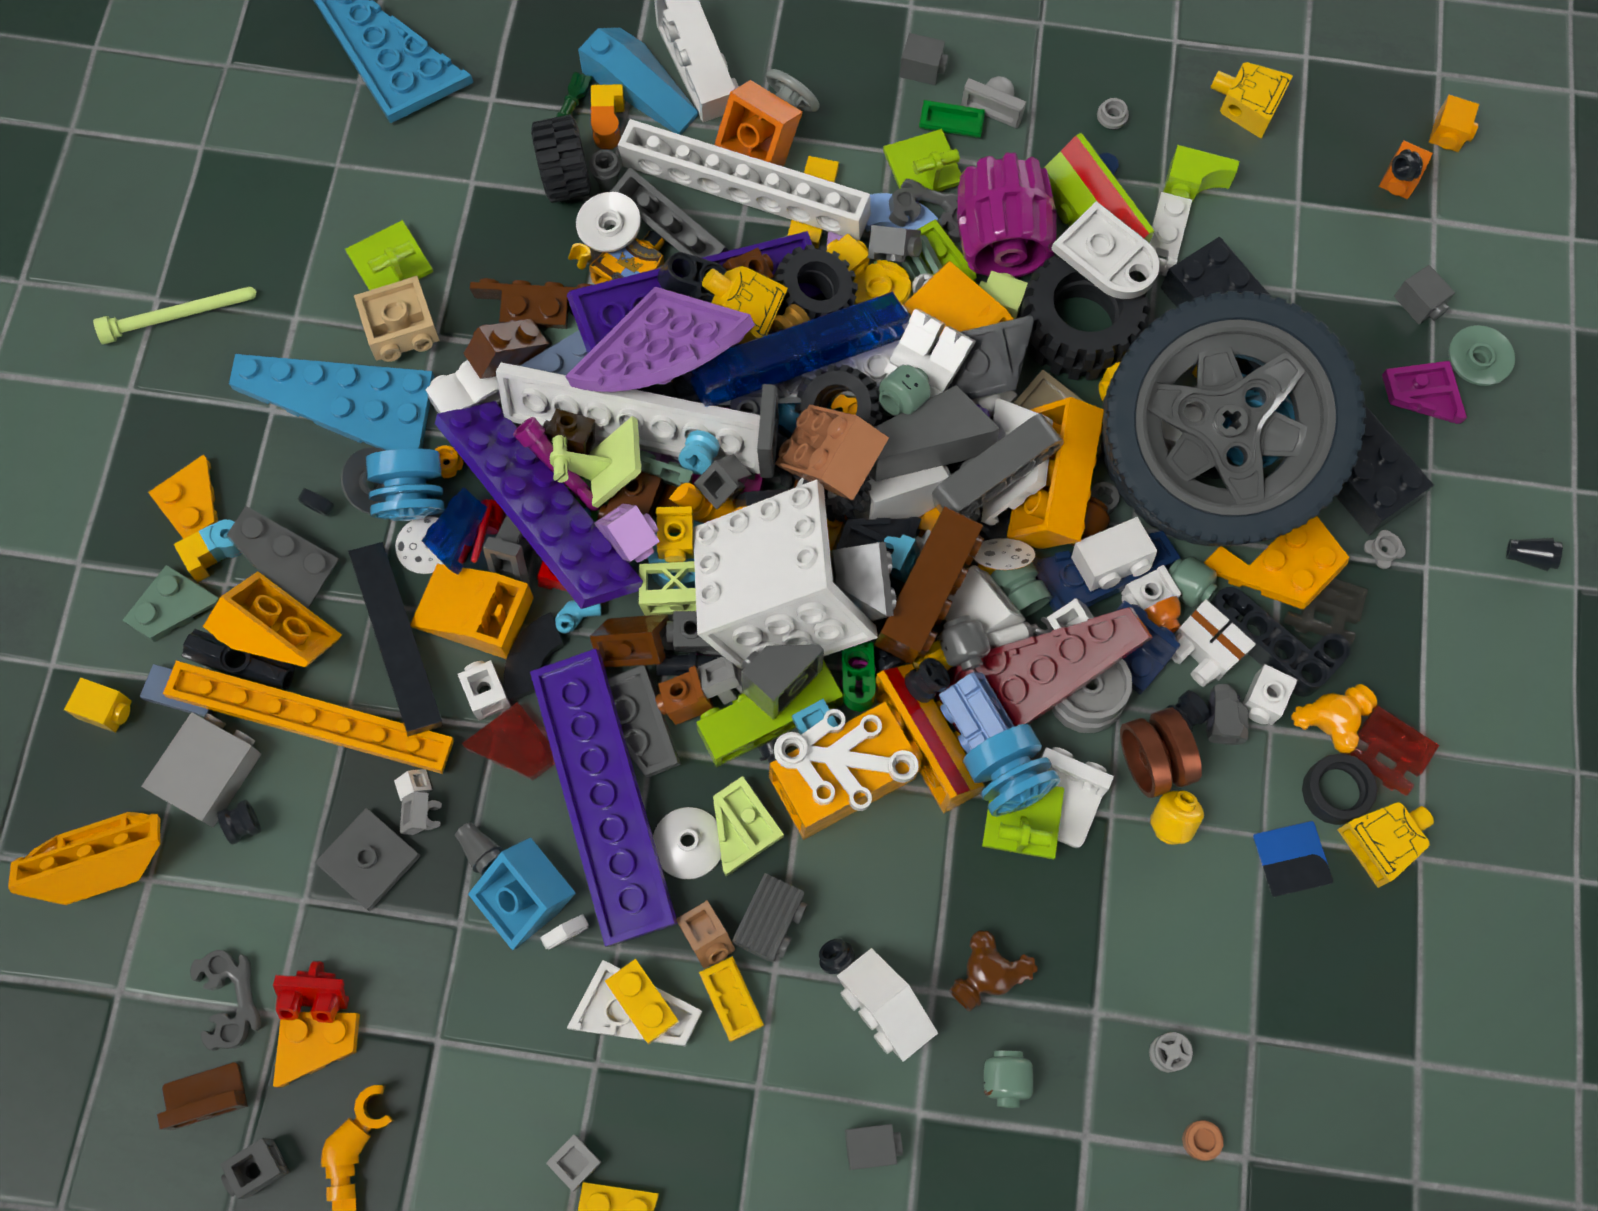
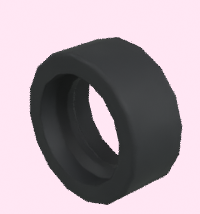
[1302,753,1377,825]

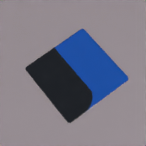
[1253,821,1333,897]

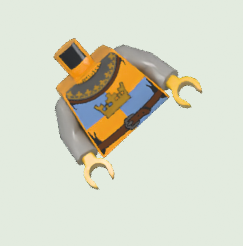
[568,231,665,284]

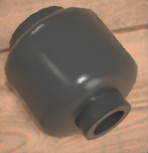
[938,616,991,671]

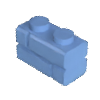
[939,672,1015,753]

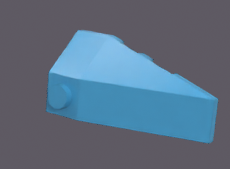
[578,28,698,135]

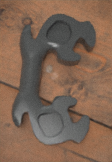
[889,179,961,243]
[190,950,261,1051]

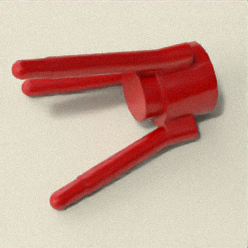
[458,499,506,564]

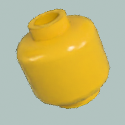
[1150,791,1204,845]

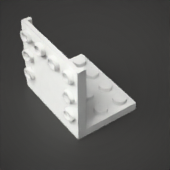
[693,479,878,670]

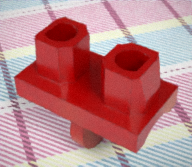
[273,961,349,1023]

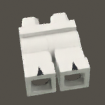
[884,309,976,399]

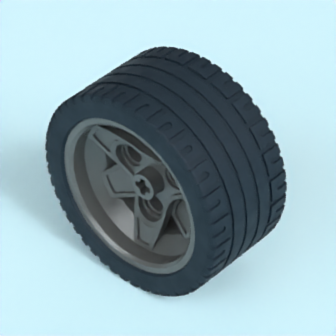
[1100,291,1366,547]

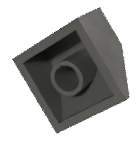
[741,644,824,720]

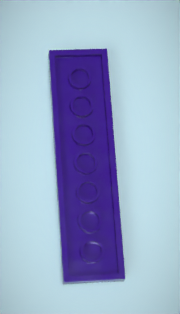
[567,231,824,353]
[435,401,643,609]
[530,648,678,947]

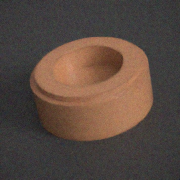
[1182,1121,1223,1161]

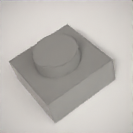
[546,1134,602,1192]

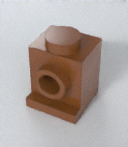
[655,666,714,725]

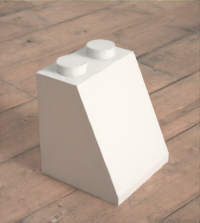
[853,465,951,520]

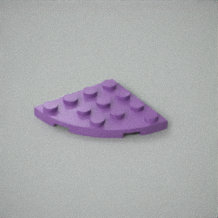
[565,287,755,392]

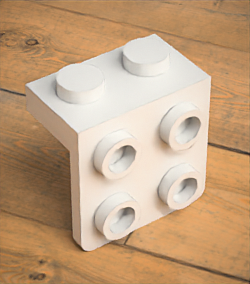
[1040,747,1114,848]

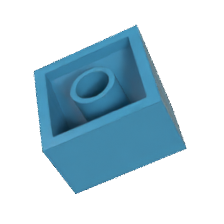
[468,837,576,950]

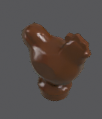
[949,930,1038,1012]

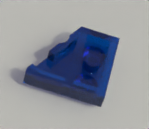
[421,487,487,575]

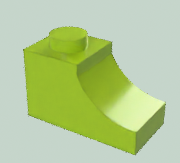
[1163,145,1240,202]

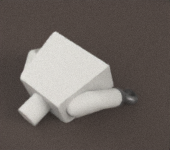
[938,563,1053,649]

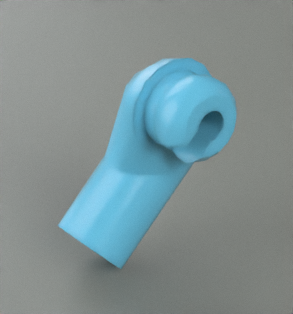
[555,600,601,633]

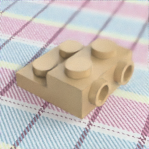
[354,276,440,362]

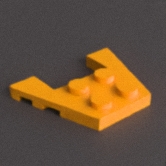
[1204,516,1349,610]

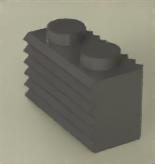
[732,873,808,963]

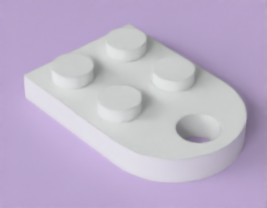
[1051,201,1159,299]

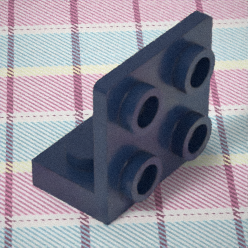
[1117,600,1181,695]

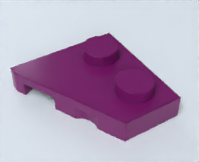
[1382,361,1467,424]

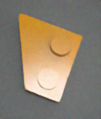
[273,1012,360,1087]

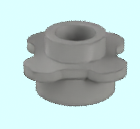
[1364,530,1406,569]

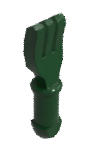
[556,71,592,117]

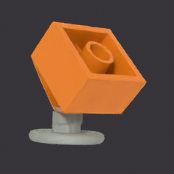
[714,69,820,167]

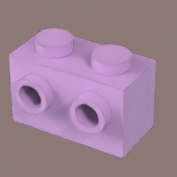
[594,504,660,563]

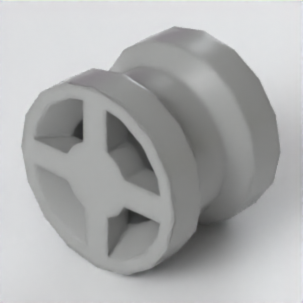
[1149,1032,1193,1073]

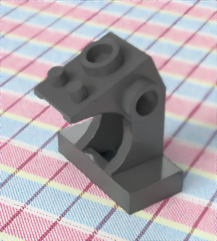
[483,516,533,586]

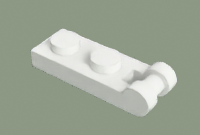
[1150,192,1192,276]

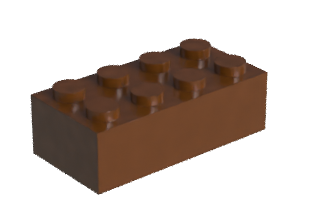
[874,506,984,664]

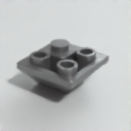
[830,542,896,622]

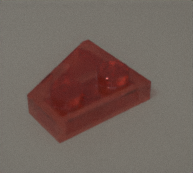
[462,702,555,781]

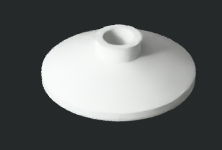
[576,192,641,252]
[653,807,721,879]

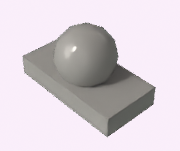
[961,76,1026,128]

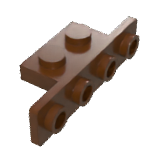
[470,278,592,329]

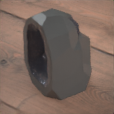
[1206,684,1249,745]

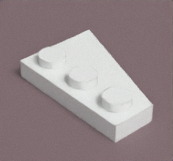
[567,960,702,1046]

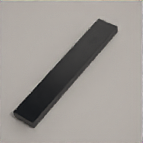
[349,542,443,736]

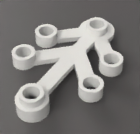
[774,709,918,811]

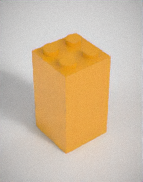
[769,702,923,840]

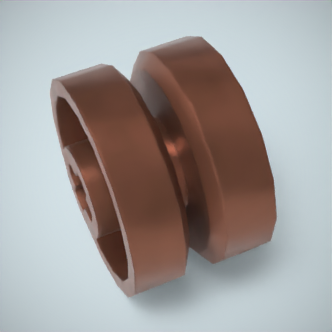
[1120,707,1202,798]

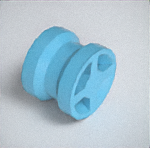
[679,430,720,475]

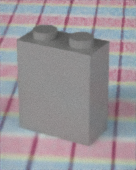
[141,712,262,828]

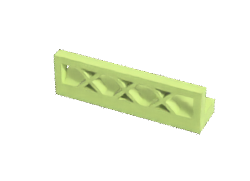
[639,561,696,616]

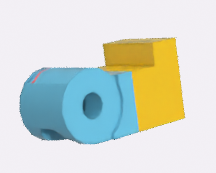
[174,520,242,583]

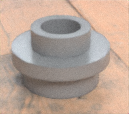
[1097,98,1129,129]

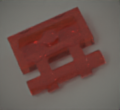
[1344,705,1439,796]

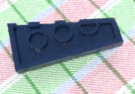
[1032,531,1181,612]

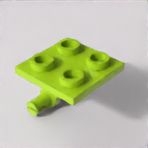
[883,129,961,191]
[345,220,433,290]
[982,786,1064,860]

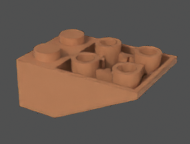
[775,405,889,500]

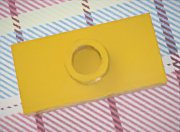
[699,956,764,1042]

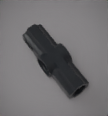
[181,629,295,691]

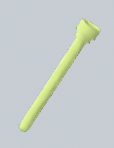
[93,287,256,345]

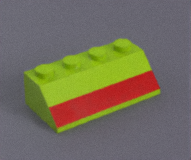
[1044,133,1155,243]

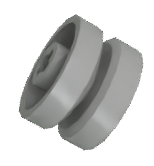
[1052,659,1132,733]

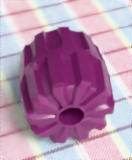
[957,152,1056,278]

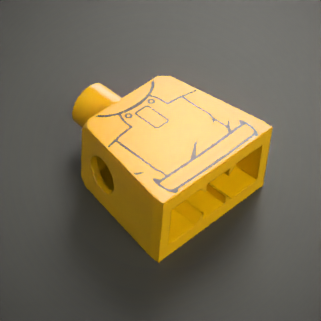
[1210,62,1293,138]
[702,266,788,348]
[1337,802,1434,888]

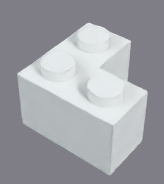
[837,948,938,1062]

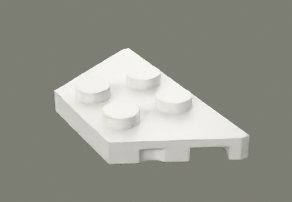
[981,398,1053,526]

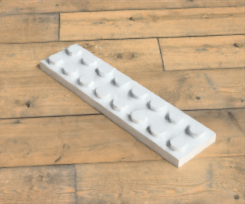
[496,362,760,474]

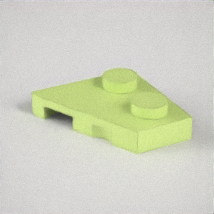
[713,776,784,877]

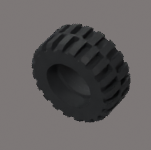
[1019,256,1150,380]

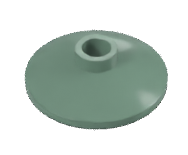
[1448,325,1515,386]

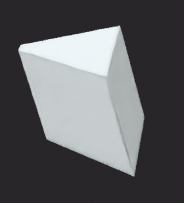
[394,769,432,801]

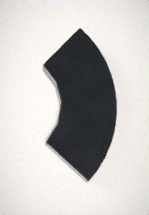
[504,612,564,702]

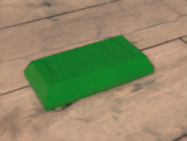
[919,100,985,138]

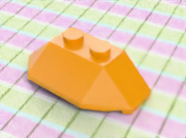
[8,812,161,905]

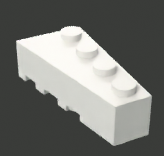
[654,0,739,122]

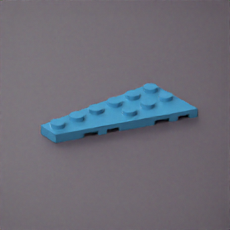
[313,0,473,123]
[229,354,435,450]

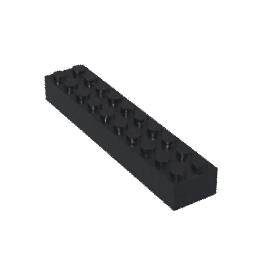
[1161,237,1434,535]

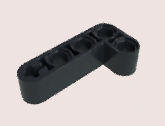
[658,252,727,396]
[1211,587,1351,697]

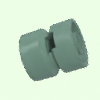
[991,562,1053,617]

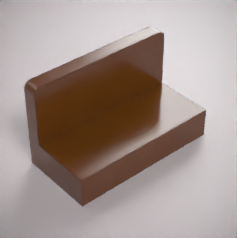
[590,614,669,667]
[157,1062,248,1131]

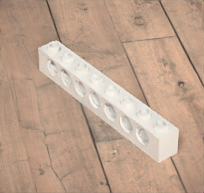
[618,119,871,240]

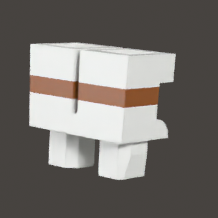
[1171,599,1256,687]

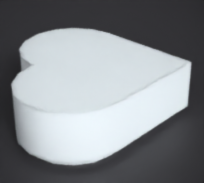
[540,914,589,950]

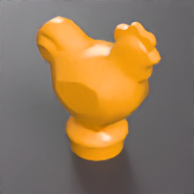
[1291,684,1377,753]

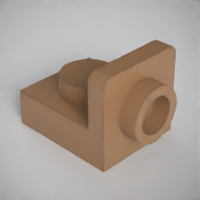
[677,900,735,968]

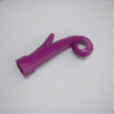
[513,417,601,511]

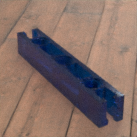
[691,292,909,407]

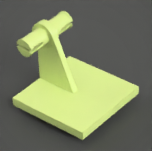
[550,416,641,508]

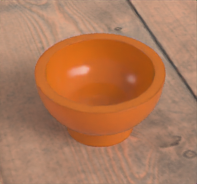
[1144,596,1181,633]

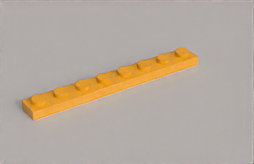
[163,661,454,774]

